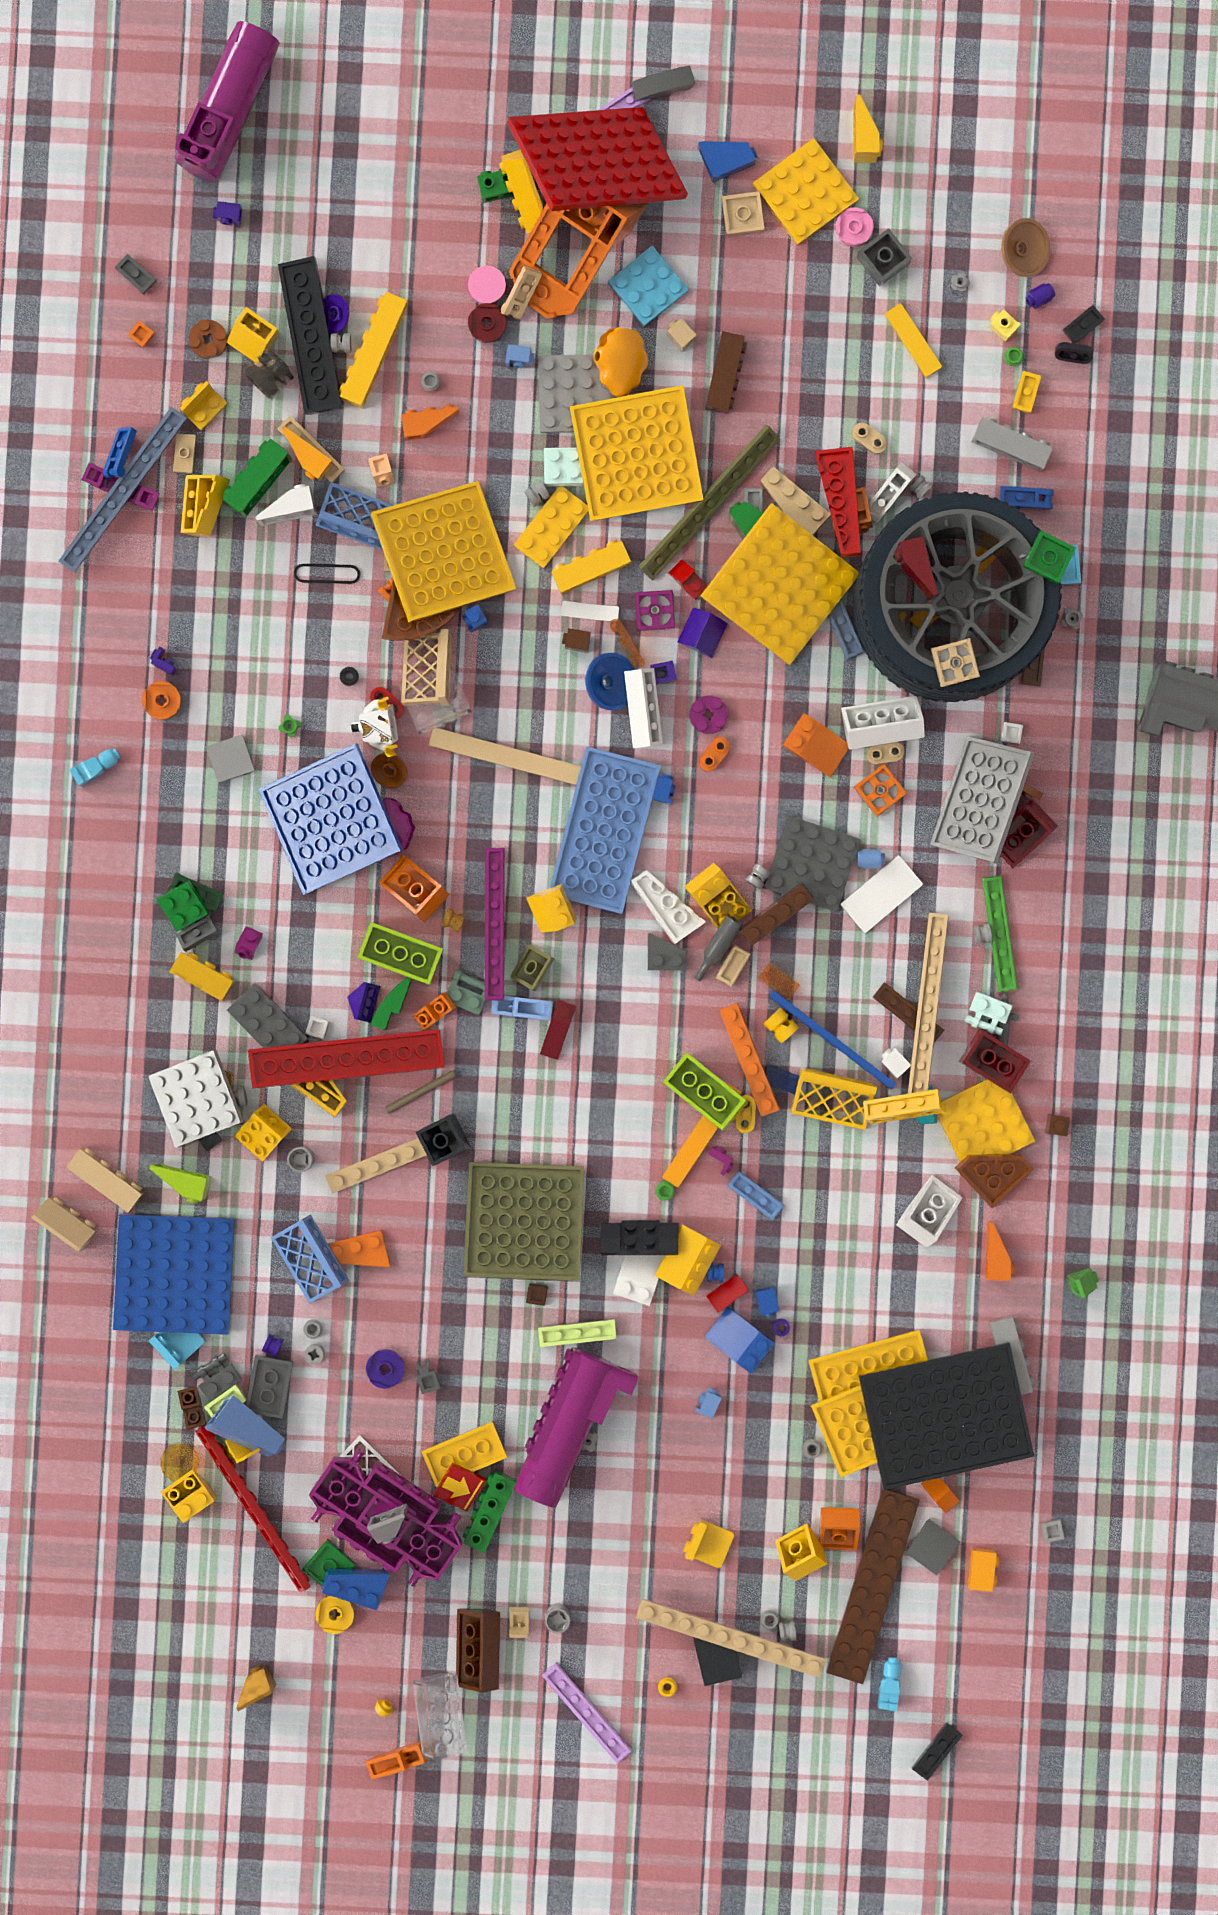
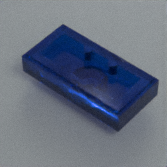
[765,1064,799,1094]

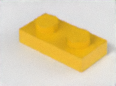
[1012,371,1041,414]

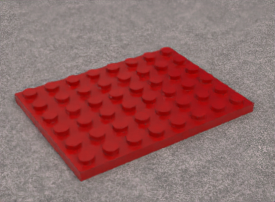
[507,107,688,211]

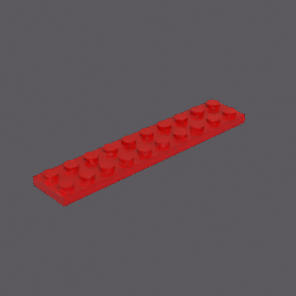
[248,1029,445,1089]

